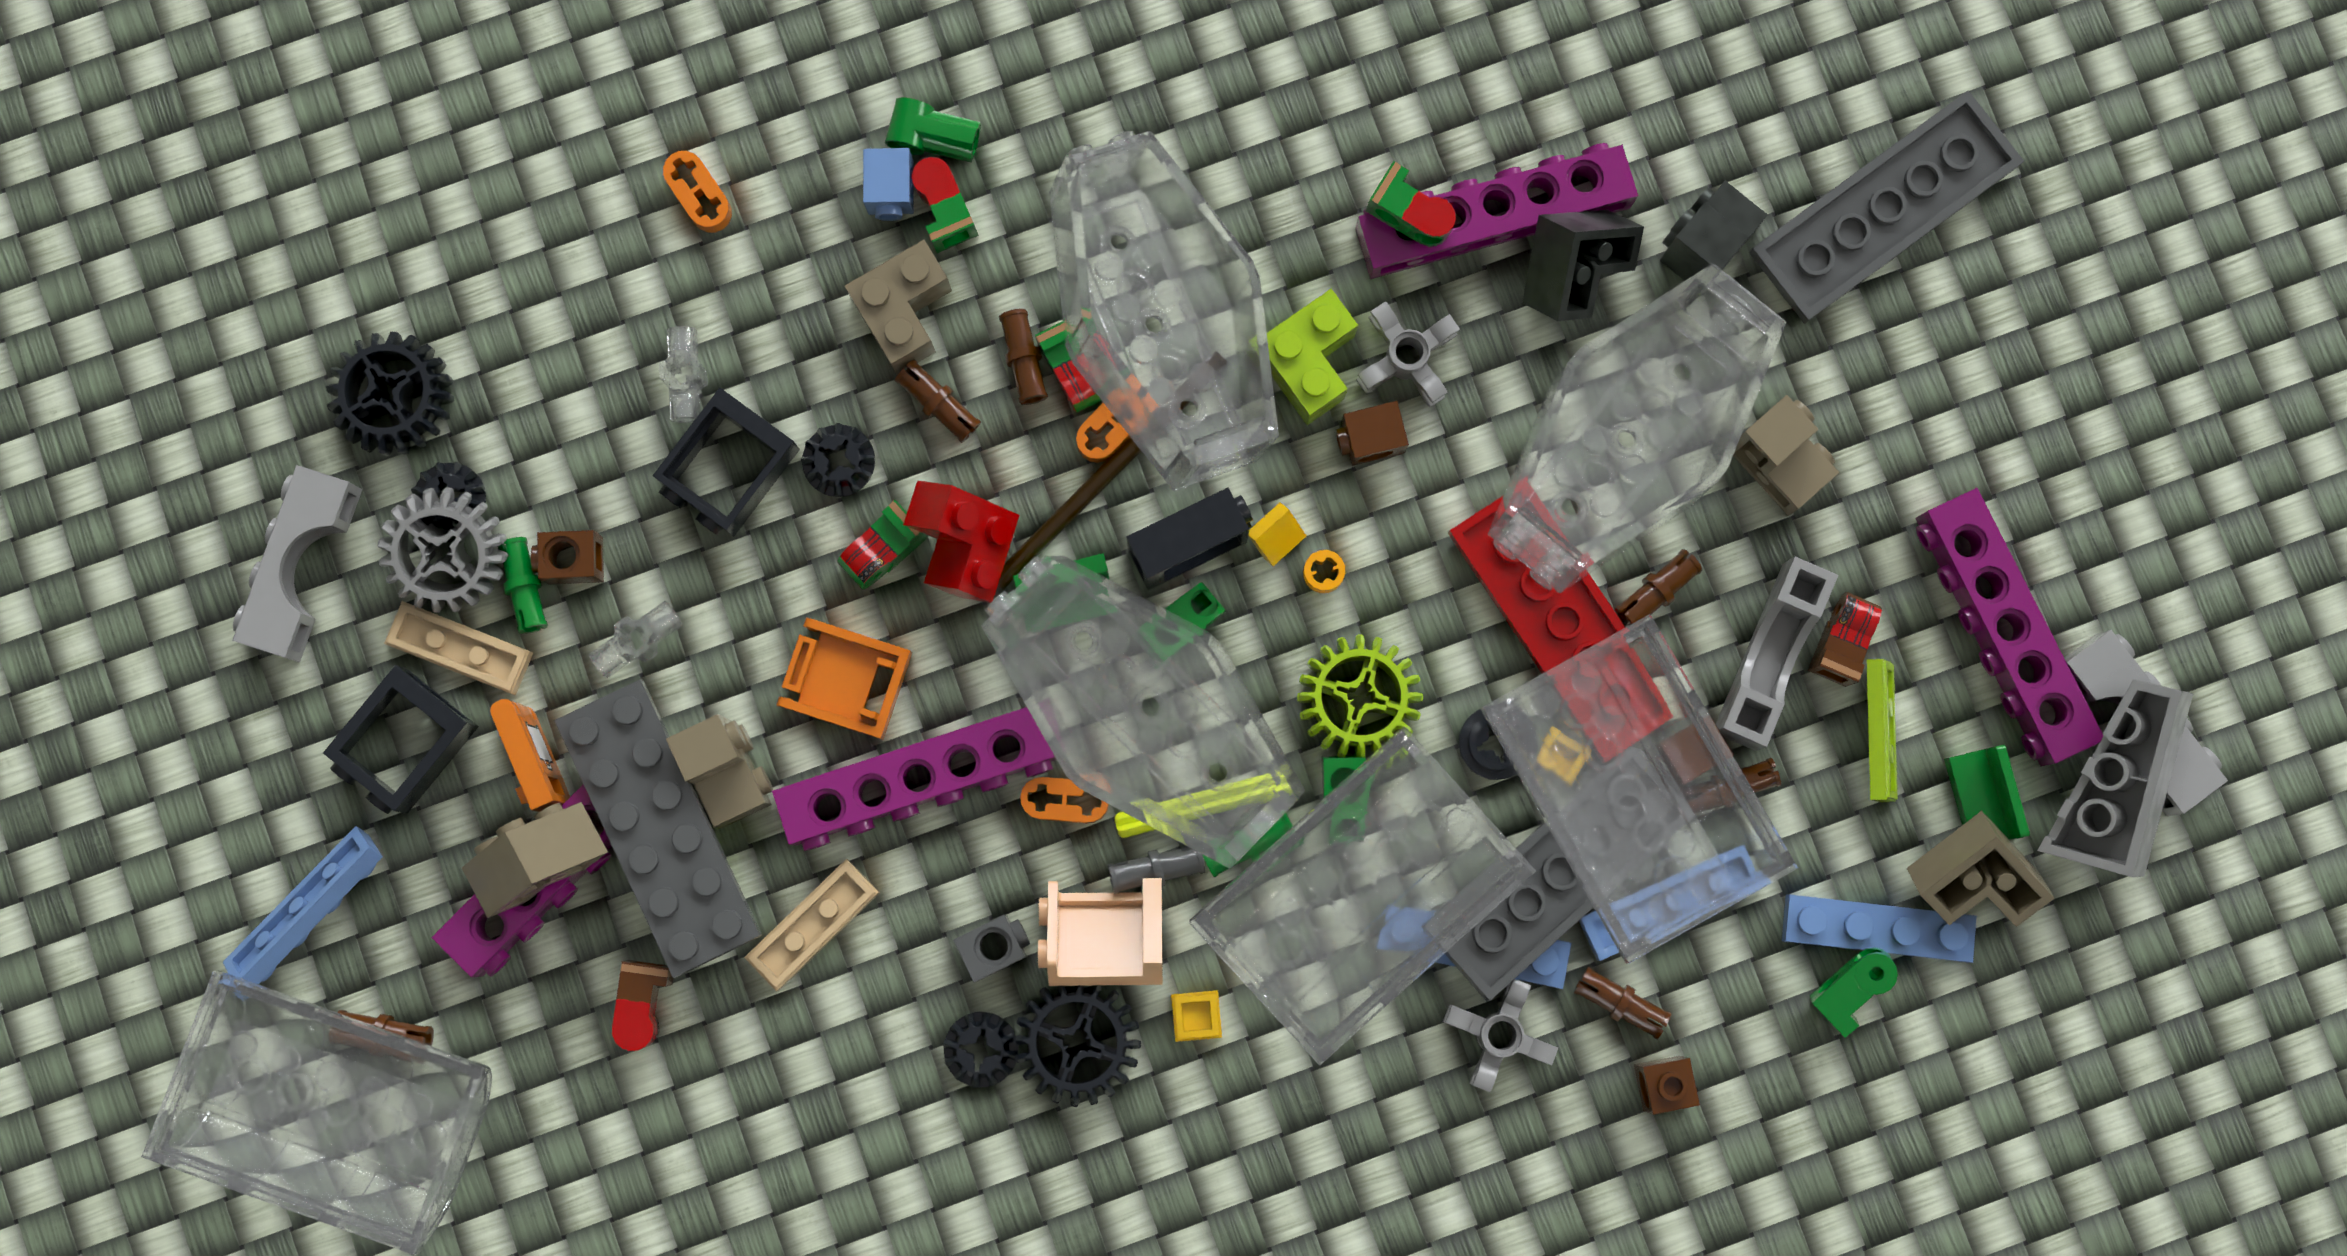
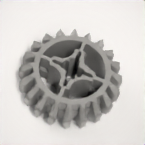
[377,487,508,613]

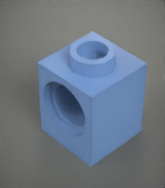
[863,148,914,221]

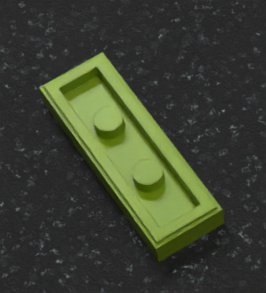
[1867,659,1898,802]

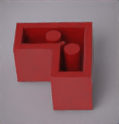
[903,480,1020,603]

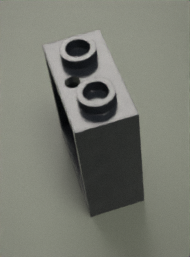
[653,387,800,537]
[1126,487,1253,591]
[323,665,479,814]

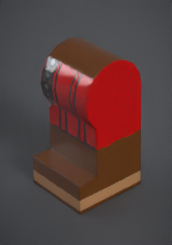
[1807,592,1882,687]
[612,960,674,1051]

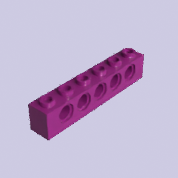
[1355,143,1638,279]
[1915,488,2104,767]
[772,702,1060,851]
[431,784,612,977]

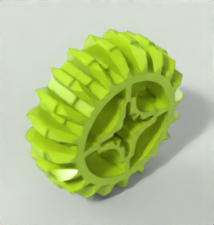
[1297,634,1423,758]

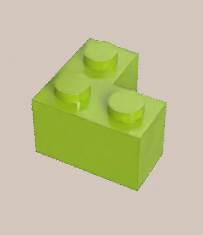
[1254,288,1358,425]

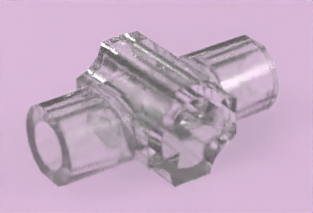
[659,326,708,423]
[588,601,683,678]

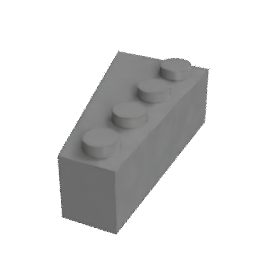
[2037,679,2193,877]

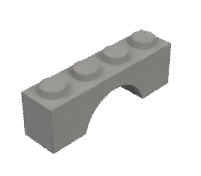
[232,465,363,662]
[1715,556,1838,751]
[2064,630,2228,816]

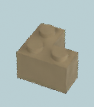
[845,240,952,375]
[1726,395,1840,516]
[666,714,773,829]
[462,802,608,918]
[1907,811,2055,927]

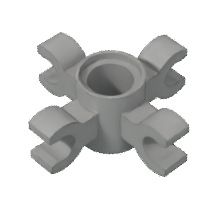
[1356,301,1460,407]
[1443,979,1558,1092]

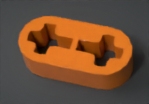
[663,151,732,233]
[1076,385,1149,463]
[1020,777,1109,824]

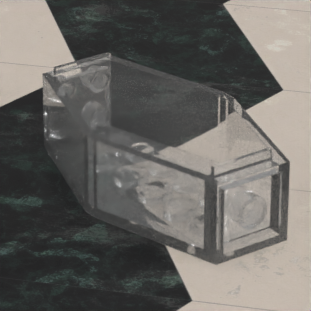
[1049,131,1279,491]
[1488,263,1787,593]
[981,555,1305,869]

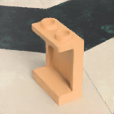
[1038,878,1163,986]

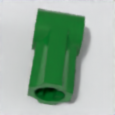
[885,97,981,163]

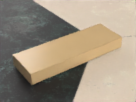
[384,601,533,695]
[744,859,880,991]

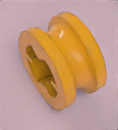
[1303,550,1345,593]

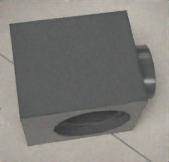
[953,914,1030,983]

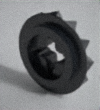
[801,423,875,497]
[411,462,486,530]
[1458,706,1534,780]
[943,1012,1019,1088]

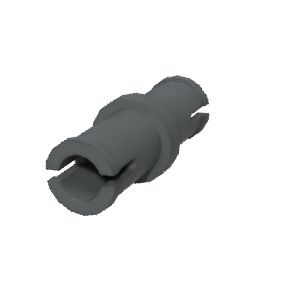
[1107,843,1205,894]

